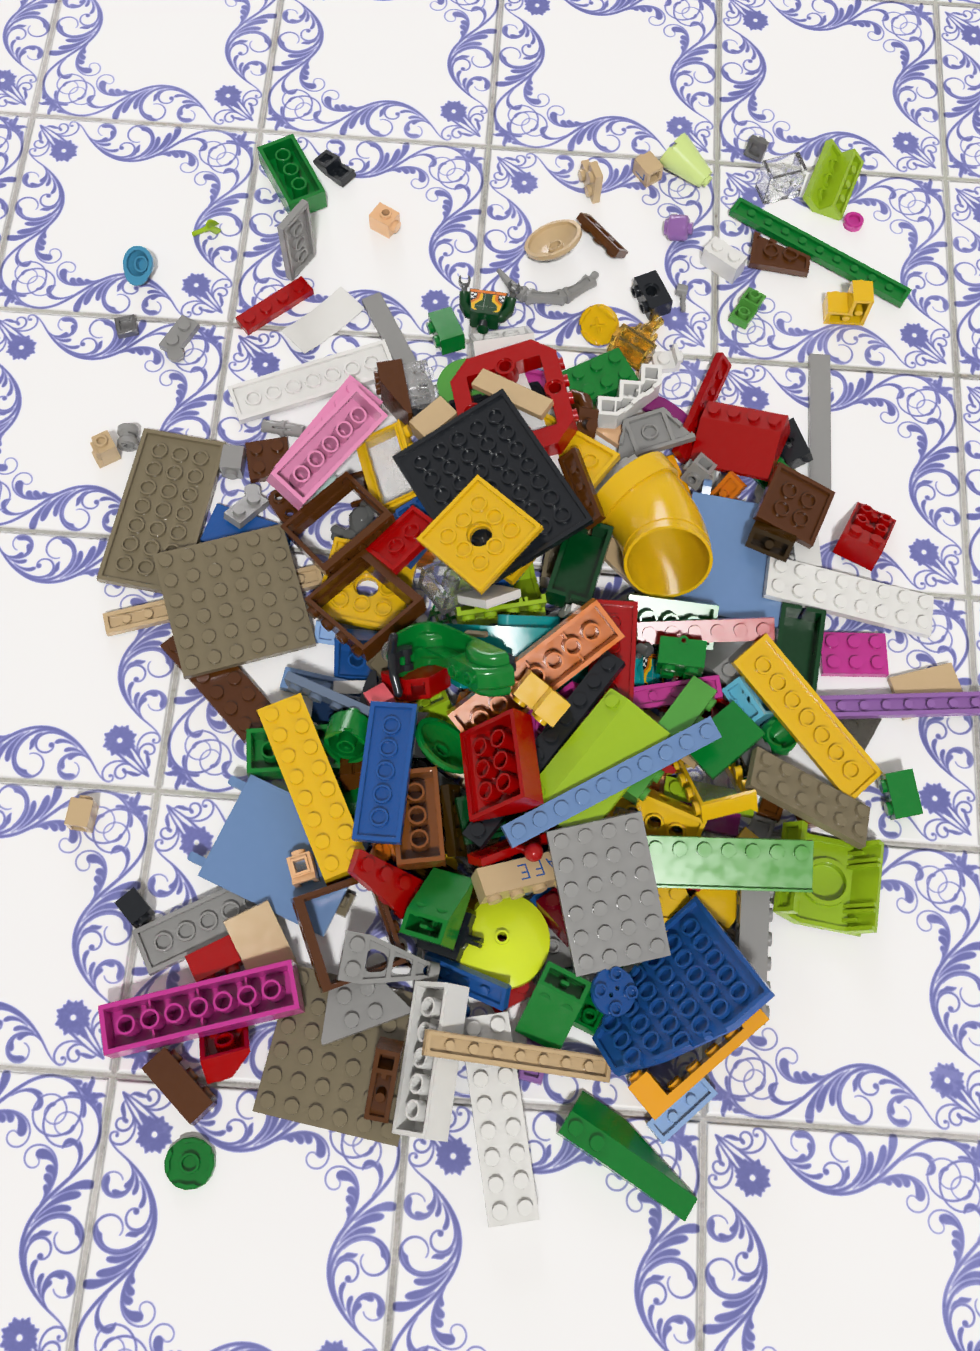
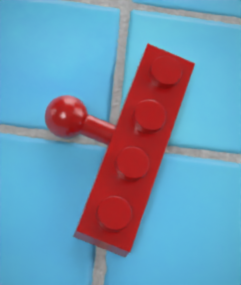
[467,827,558,868]

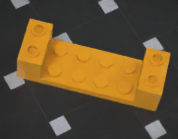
[628,1009,770,1120]

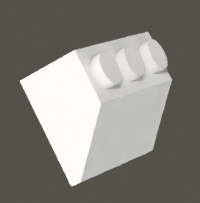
[468,325,535,357]

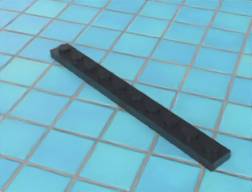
[462,651,626,849]

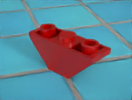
[381,665,451,701]

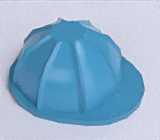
[123,246,155,286]

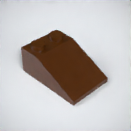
[374,359,413,425]

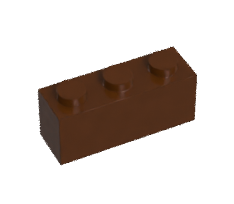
[141,1047,217,1126]

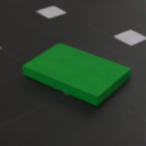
[689,701,765,780]

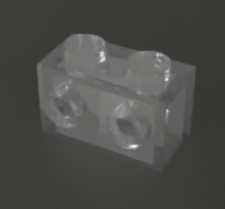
[403,359,439,409]

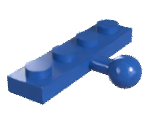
[423,951,511,1018]

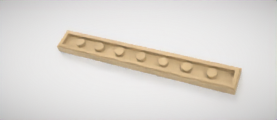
[421,1029,611,1083]

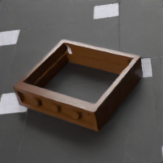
[280,471,396,578]
[304,549,427,662]
[290,877,406,993]

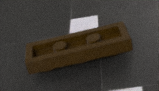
[440,784,467,858]

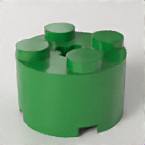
[323,708,368,763]

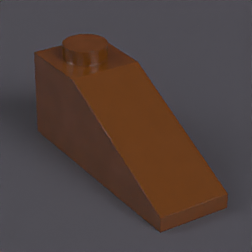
[363,1036,405,1123]

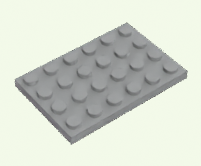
[545,811,671,977]

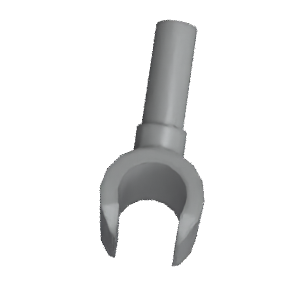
[675,283,688,313]

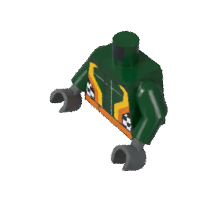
[458,275,521,334]

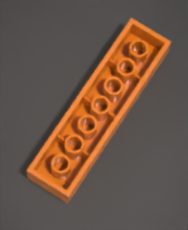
[446,598,625,733]

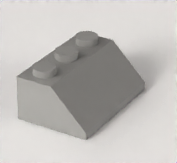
[703,641,755,695]

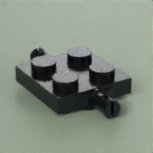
[416,912,484,962]

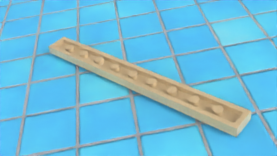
[102,565,323,637]

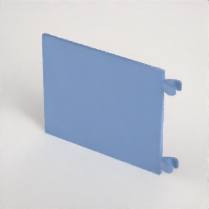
[674,479,782,628]
[188,775,370,937]

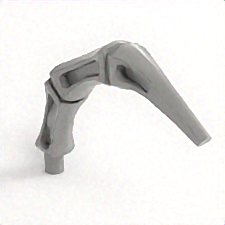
[496,268,599,306]

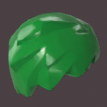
[760,716,797,756]

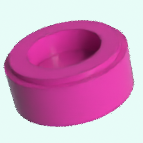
[843,212,864,232]

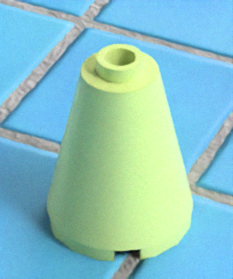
[660,133,713,188]

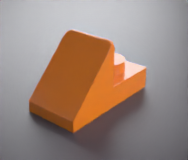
[710,471,747,500]

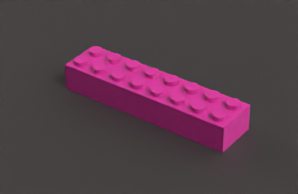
[98,959,305,1059]

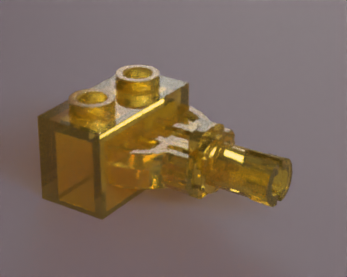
[607,315,664,372]

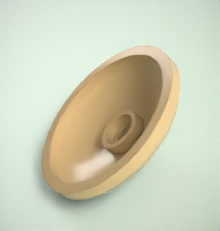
[524,219,582,261]

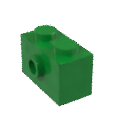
[426,306,465,355]
[878,768,923,820]

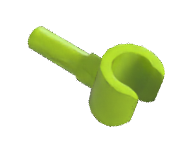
[192,219,221,237]

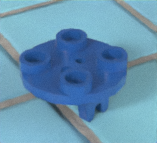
[590,966,638,1017]

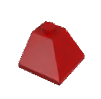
[199,1026,251,1084]

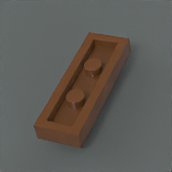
[576,212,628,258]

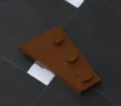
[748,231,811,277]

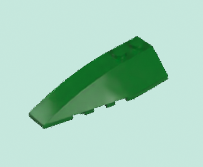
[556,1091,697,1222]

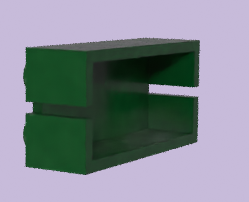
[546,523,614,608]
[773,602,826,692]

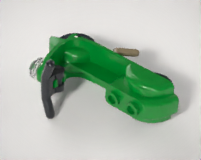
[381,621,516,698]

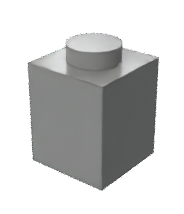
[219,444,247,480]

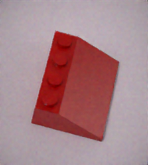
[690,401,791,481]
[460,708,544,822]

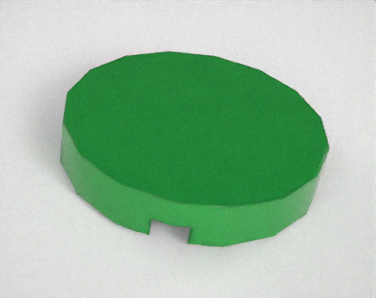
[164,1137,216,1190]

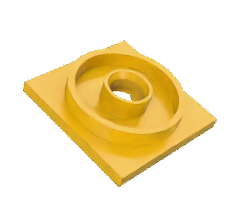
[416,474,544,595]
[321,537,418,631]

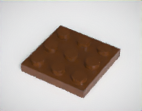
[753,462,836,549]

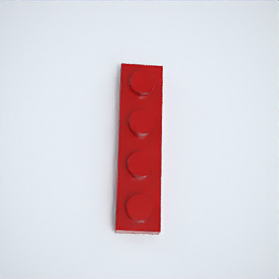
[235,276,314,335]

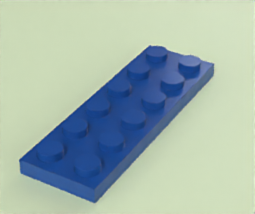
[352,701,419,845]

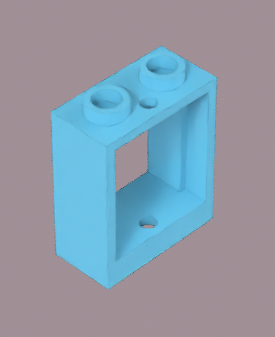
[722,676,774,726]

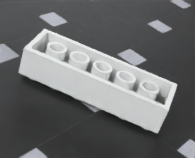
[392,981,470,1142]

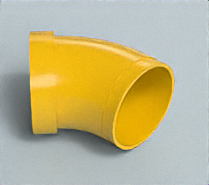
[597,451,713,598]

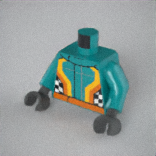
[634,643,666,687]

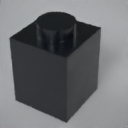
[114,887,155,928]

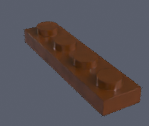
[558,447,606,530]

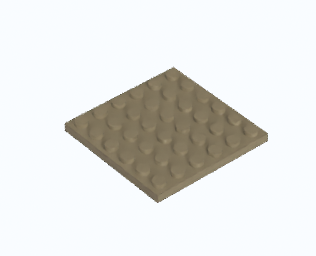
[153,524,316,679]
[252,965,413,1147]

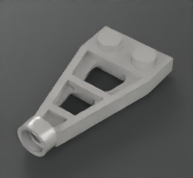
[336,930,440,984]

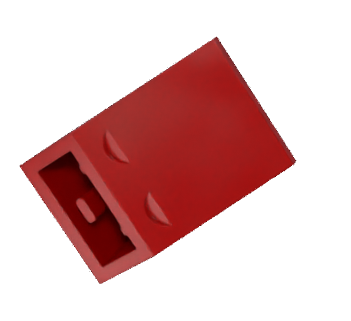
[832,502,897,571]

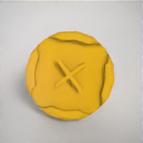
[579,304,619,346]

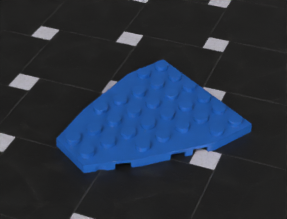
[592,896,775,1077]

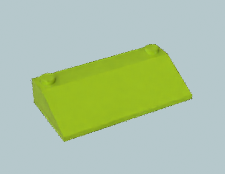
[532,688,671,828]

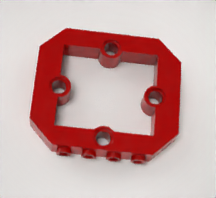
[450,339,580,456]

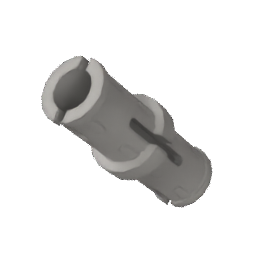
[261,419,305,437]

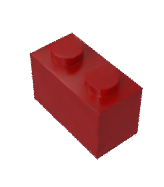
[185,935,243,982]

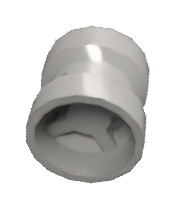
[117,423,139,452]

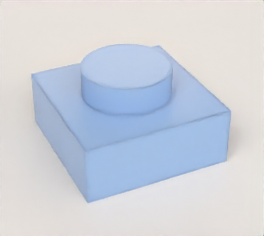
[314,619,340,645]

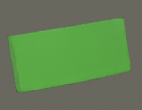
[728,287,766,330]

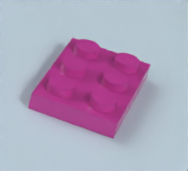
[820,632,889,677]

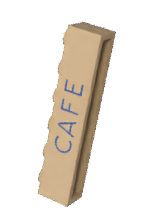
[471,852,557,905]

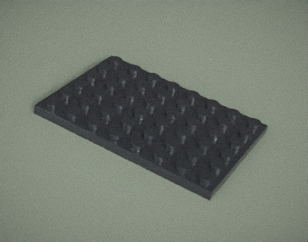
[392,389,594,587]

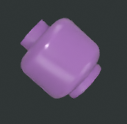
[664,214,693,241]

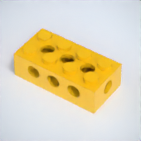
[609,788,707,836]

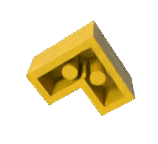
[822,280,874,326]
[511,670,571,727]

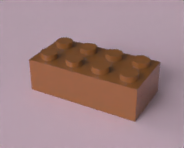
[395,766,446,870]

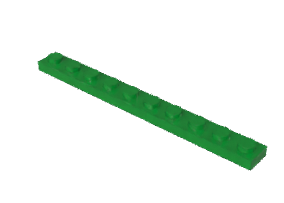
[729,197,912,308]

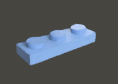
[646,1078,718,1144]

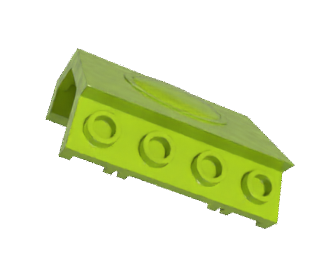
[445,563,547,625]
[773,820,884,937]

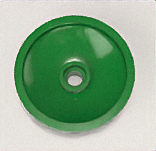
[415,717,464,774]

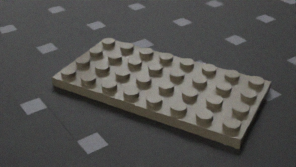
[96,428,227,594]

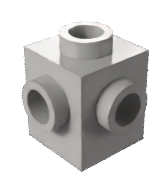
[680,452,717,491]

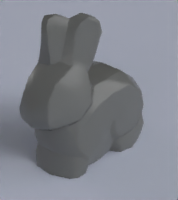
[330,501,375,541]

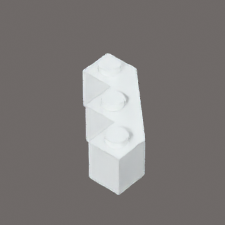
[596,363,662,429]

